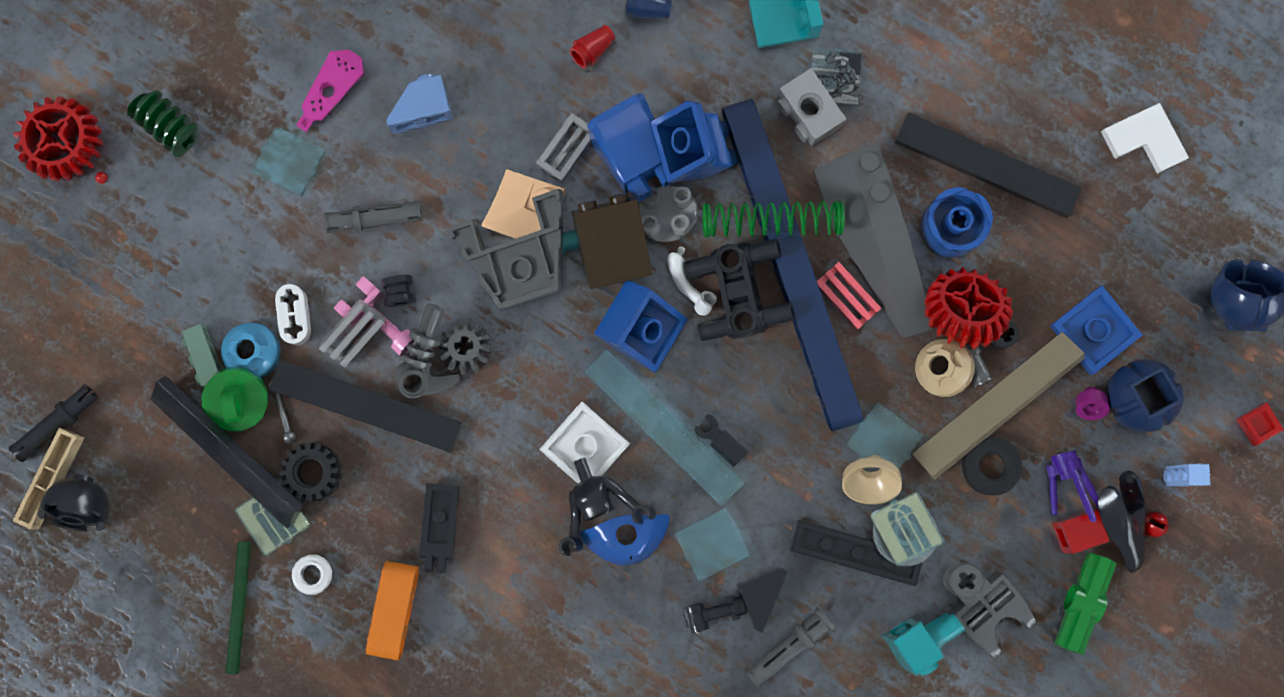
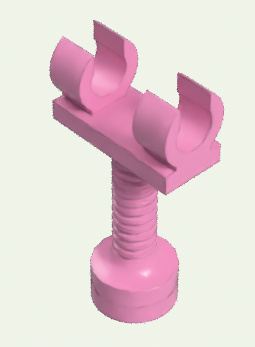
[333,276,414,357]

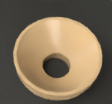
[915,339,975,397]
[842,455,902,504]

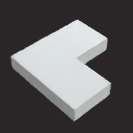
[1101,103,1189,174]

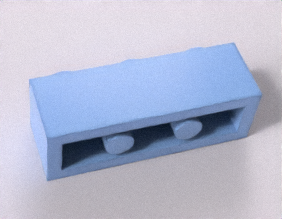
[1163,464,1210,487]

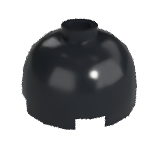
[37,474,110,532]

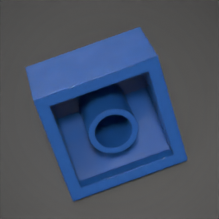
[594,281,688,373]

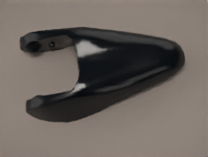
[1098,470,1147,573]

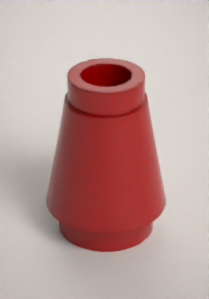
[569,25,616,69]

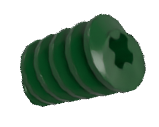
[127,90,199,158]

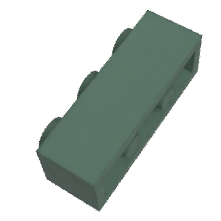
[181,324,222,387]

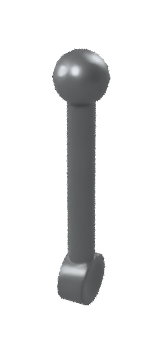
[269,381,296,444]

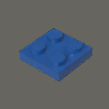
[1049,285,1143,375]

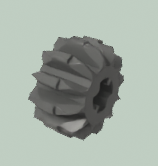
[438,320,493,375]

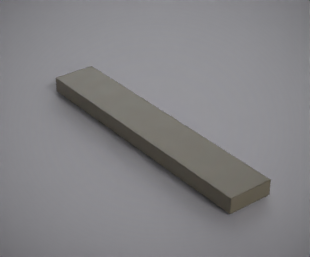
[912,332,1085,480]

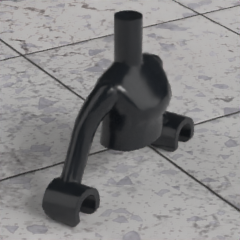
[559,458,656,556]

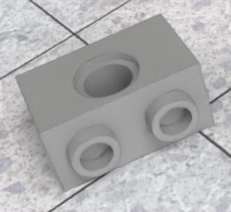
[777,68,847,147]

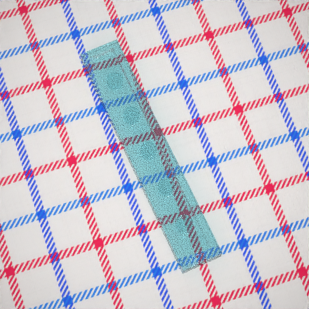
[584,349,744,507]

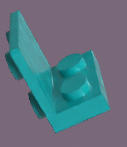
[748,0,823,48]

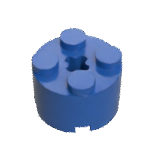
[921,187,993,258]

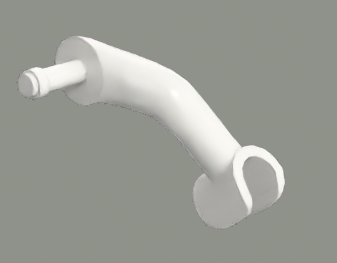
[667,246,716,316]

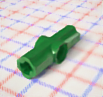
[1054,552,1117,655]

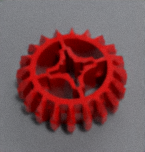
[12,96,104,182]
[924,266,1013,350]

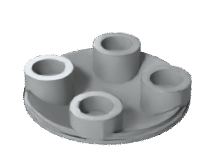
[638,185,698,242]

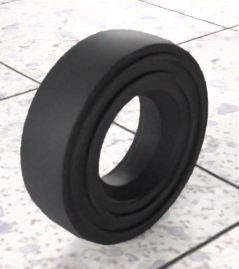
[962,437,1022,496]

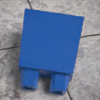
[587,93,675,203]
[651,101,738,183]

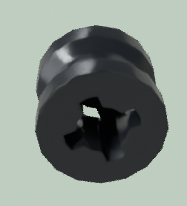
[381,275,416,307]

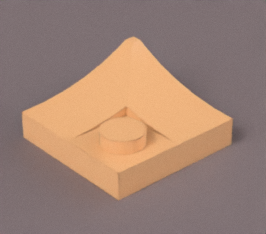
[481,169,567,239]

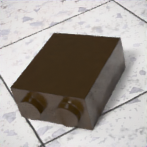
[571,193,653,289]

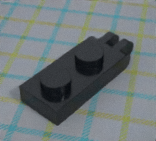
[419,483,460,573]

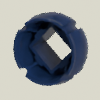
[1211,259,1284,332]
[1106,359,1184,433]

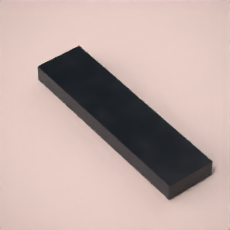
[790,520,922,586]

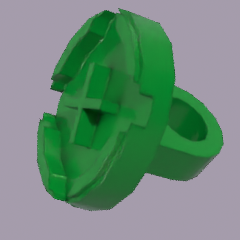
[201,367,269,431]

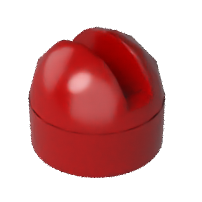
[1145,512,1169,537]

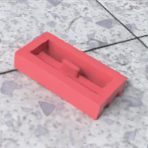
[817,262,882,331]

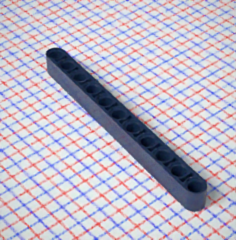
[722,98,863,432]

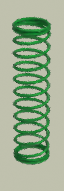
[703,200,845,238]

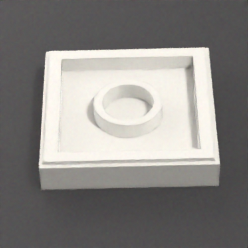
[539,402,630,483]

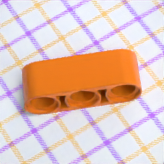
[366,560,419,661]

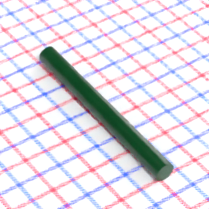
[225,541,251,674]

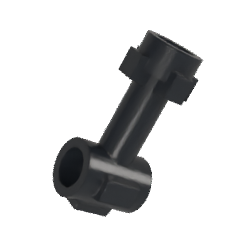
[683,595,746,634]

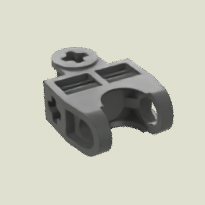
[943,563,1036,660]

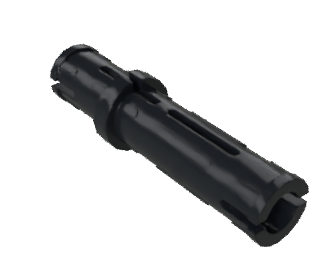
[8,384,99,462]

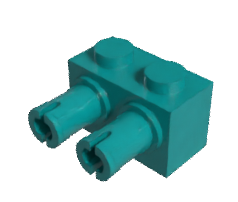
[882,612,965,676]

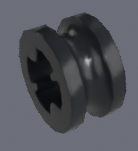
[991,320,1019,349]

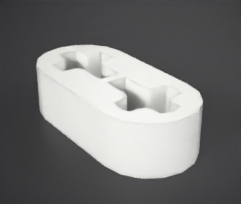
[275,284,311,345]

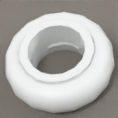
[292,554,332,595]

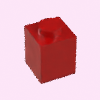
[1052,510,1109,554]

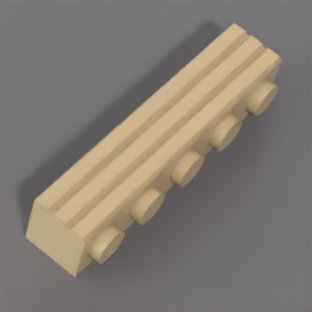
[13,428,85,530]

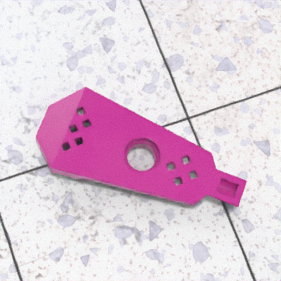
[296,50,365,132]

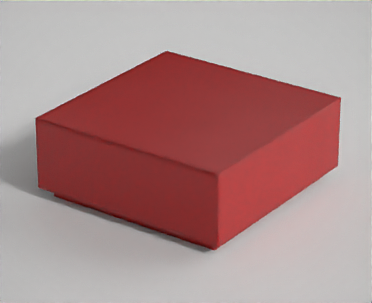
[1236,402,1284,446]

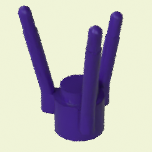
[1046,450,1099,523]

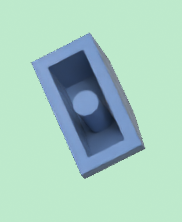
[386,74,453,134]

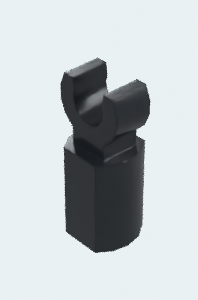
[694,414,748,467]

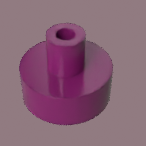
[1075,386,1110,420]

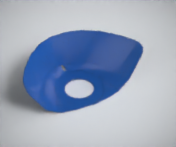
[580,514,670,566]

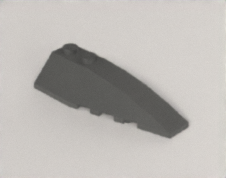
[814,144,933,339]

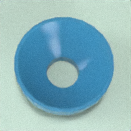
[221,323,281,379]

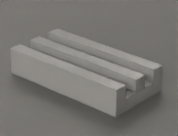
[536,113,591,183]
[319,299,385,367]

